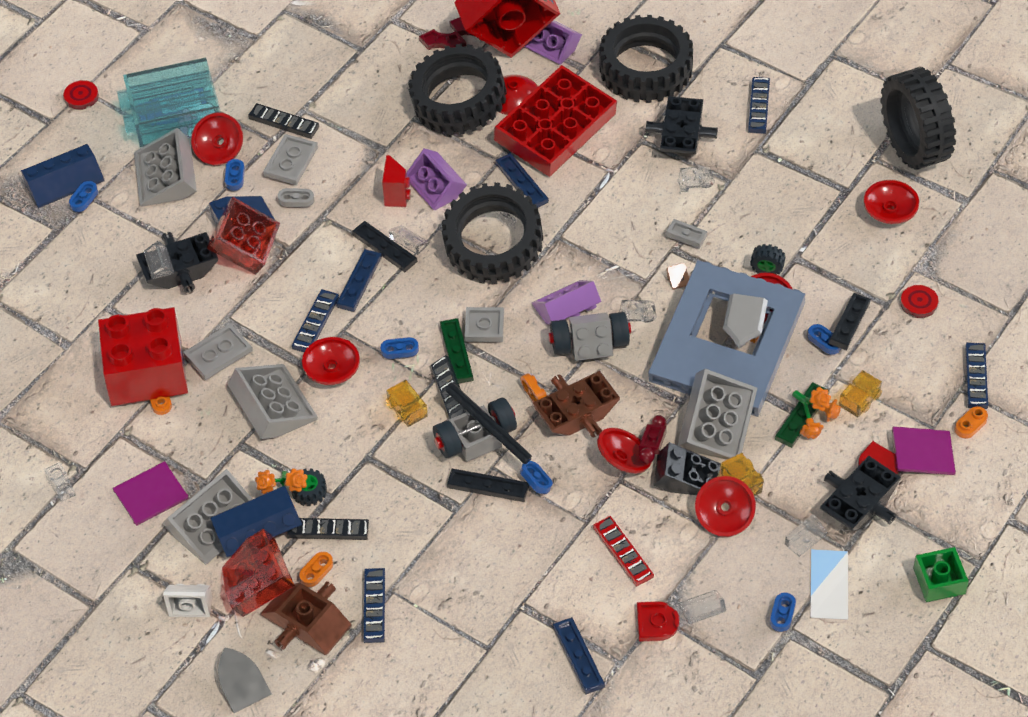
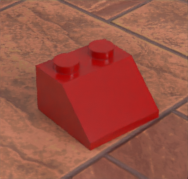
[382,155,411,207]

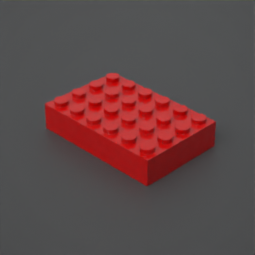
[494,65,617,177]

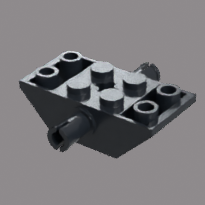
[645,96,718,154]
[136,232,218,293]
[820,456,901,531]

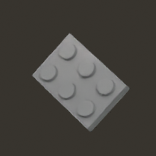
[263,134,318,185]
[183,323,253,380]

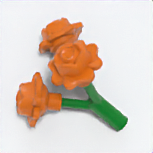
[792,387,841,439]
[255,468,307,507]

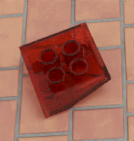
[207,197,280,275]
[222,528,295,617]

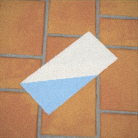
[811,549,848,620]

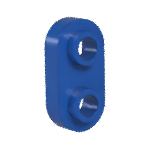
[225,159,245,191]
[69,181,98,212]
[808,324,841,354]
[380,337,419,359]
[520,461,553,494]
[770,592,796,632]

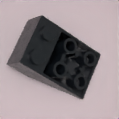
[653,442,721,495]

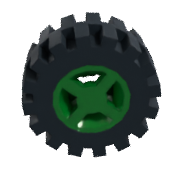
[750,244,786,275]
[291,468,327,506]

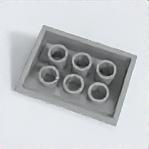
[134,128,197,206]
[228,364,318,439]
[678,369,757,462]
[162,469,252,565]

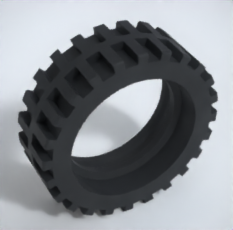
[599,15,694,103]
[408,44,507,135]
[880,67,956,170]
[442,182,543,284]

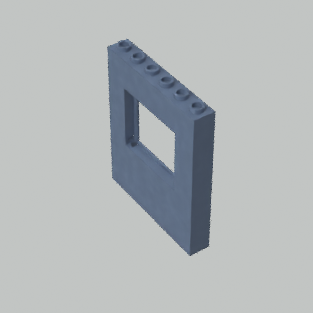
[648,260,805,417]

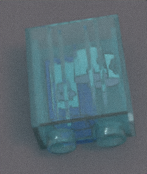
[117,57,221,148]

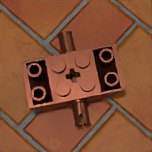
[533,370,620,438]
[261,581,352,656]

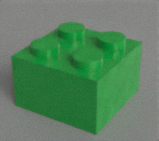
[913,547,969,603]

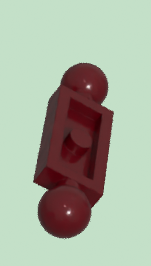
[639,415,667,464]

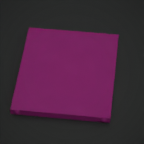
[892,426,956,475]
[113,461,189,526]

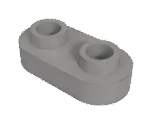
[278,188,314,207]

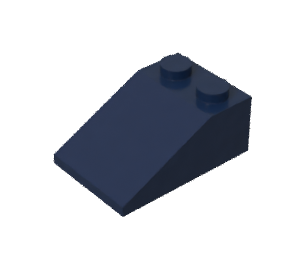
[209,196,276,242]

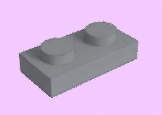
[666,219,707,249]

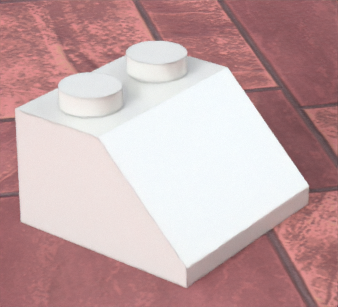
[163,584,213,617]

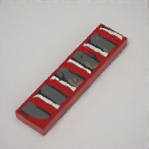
[593,516,654,587]

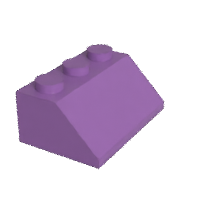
[525,20,582,65]
[406,148,467,210]
[532,280,602,324]

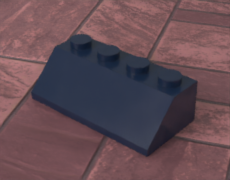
[21,144,105,208]
[210,485,302,557]

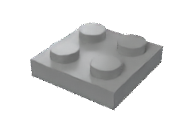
[465,307,504,342]

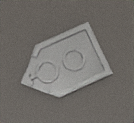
[723,294,768,348]

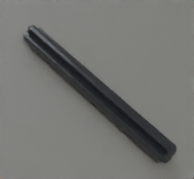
[445,382,532,464]

